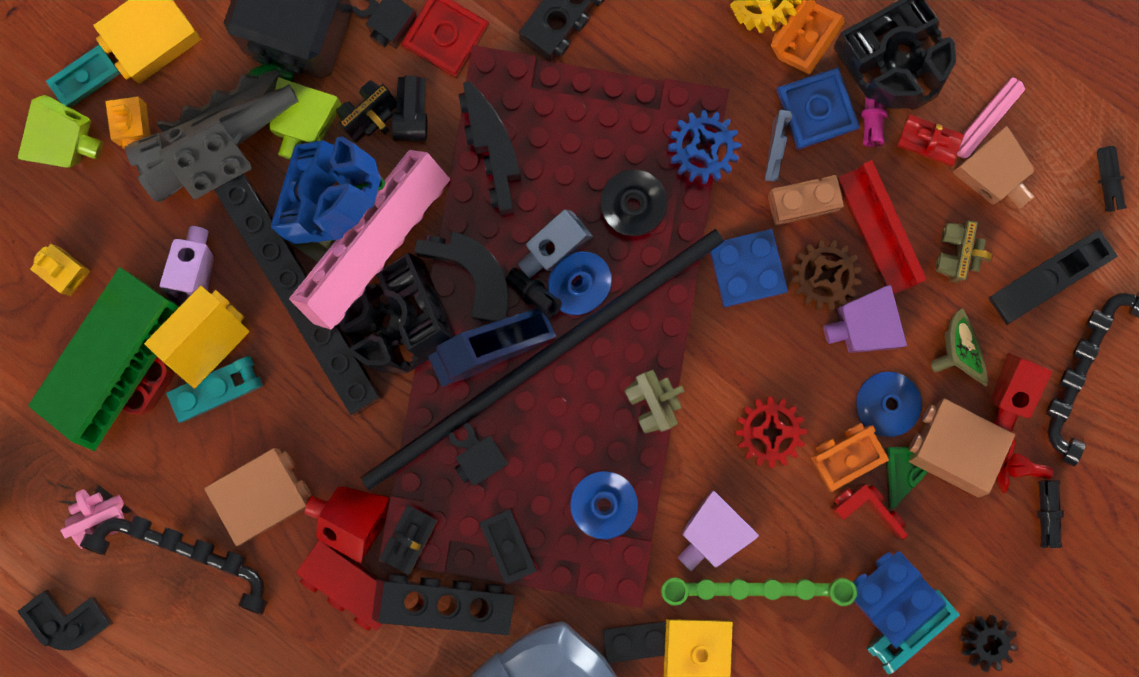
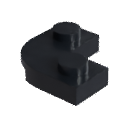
[17,590,113,650]

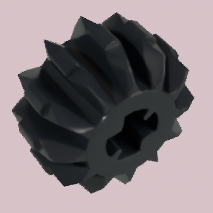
[959,614,1018,672]

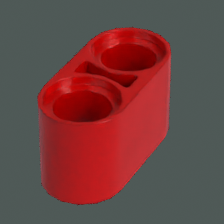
[123,357,174,415]

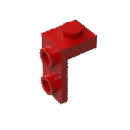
[830,484,908,540]

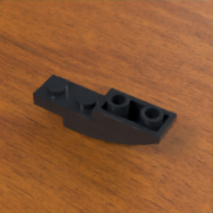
[459,81,521,216]
[988,229,1118,325]

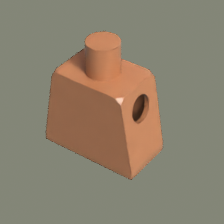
[953,126,1035,209]

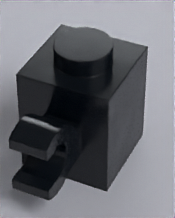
[352,0,417,49]
[449,423,509,486]

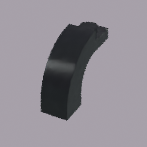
[415,232,509,323]

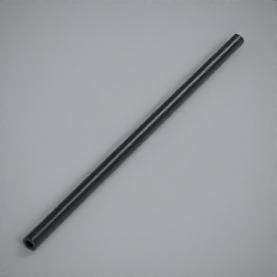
[360,229,724,491]

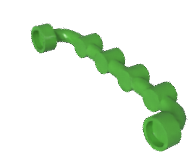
[661,577,857,606]

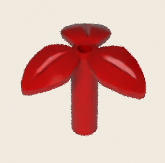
[997,438,1053,494]

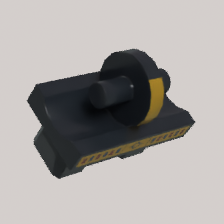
[336,80,397,142]
[379,505,438,575]

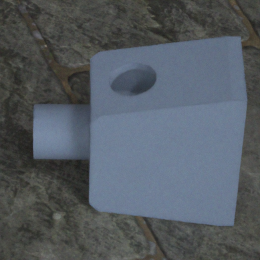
[518,209,594,278]

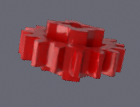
[734,397,807,468]

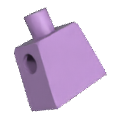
[159,226,214,304]
[677,490,759,571]

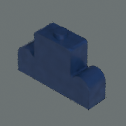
[428,308,556,387]

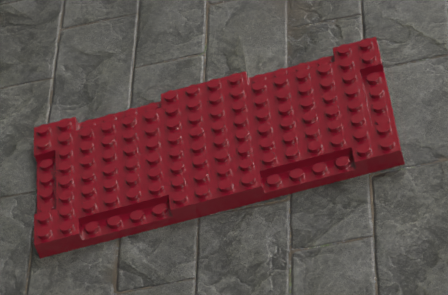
[379,45,729,608]

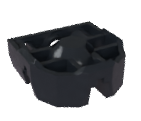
[834,0,956,110]
[340,253,455,374]

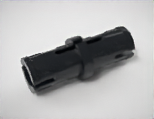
[1037,480,1064,548]

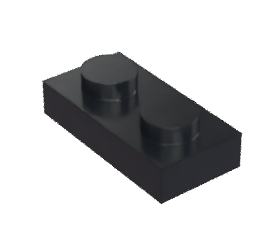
[479,509,537,585]
[603,620,666,663]

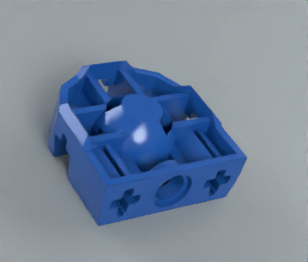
[271,136,381,244]

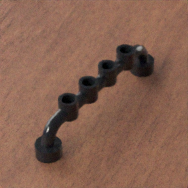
[1046,292,1139,467]
[80,515,268,615]

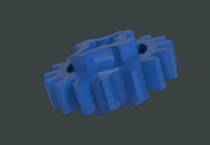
[668,110,741,184]

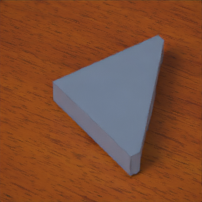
[764,110,792,182]

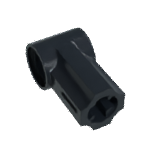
[392,76,428,142]

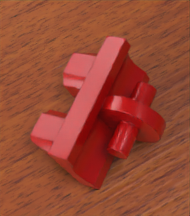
[897,114,964,167]

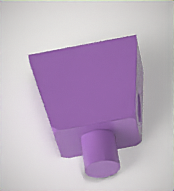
[823,285,907,353]

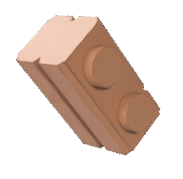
[768,175,844,226]

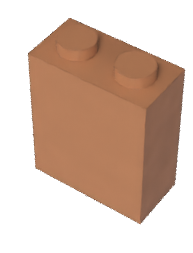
[908,398,1015,498]
[204,448,311,546]

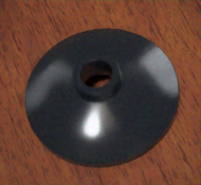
[600,169,667,236]

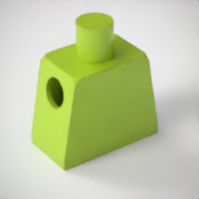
[270,77,342,160]
[18,95,103,168]

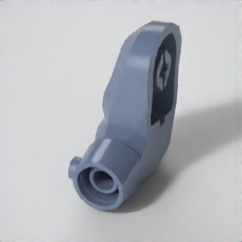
[471,621,617,677]

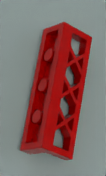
[837,160,927,295]

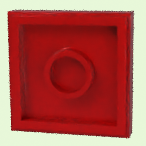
[401,0,490,79]

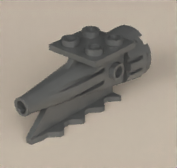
[125,70,299,203]

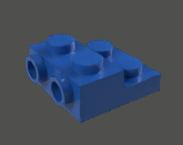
[853,551,947,649]

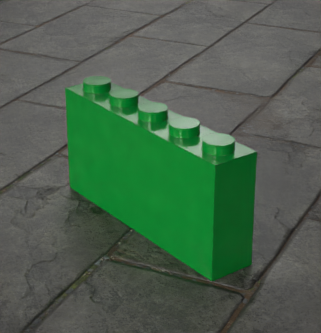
[28,267,180,451]

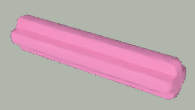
[957,77,1025,159]

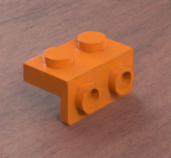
[771,0,845,75]
[811,423,889,492]

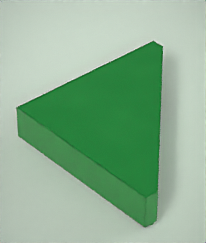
[885,447,928,508]

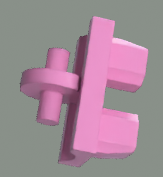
[60,489,125,549]

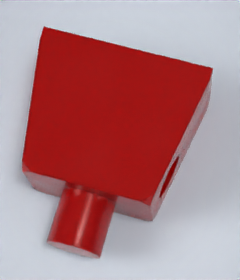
[990,353,1053,432]
[305,486,390,563]

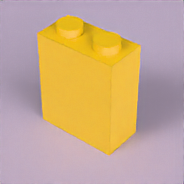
[93,0,202,84]
[144,285,250,389]

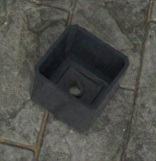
[223,0,353,79]

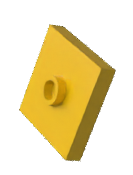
[664,619,733,677]

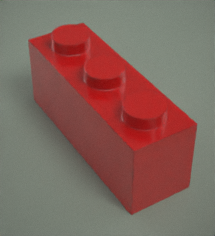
[296,540,383,631]

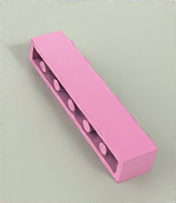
[289,150,450,330]

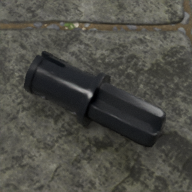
[1096,146,1127,212]
[505,268,562,318]

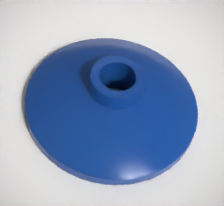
[547,251,612,315]
[856,372,922,437]
[570,471,638,539]

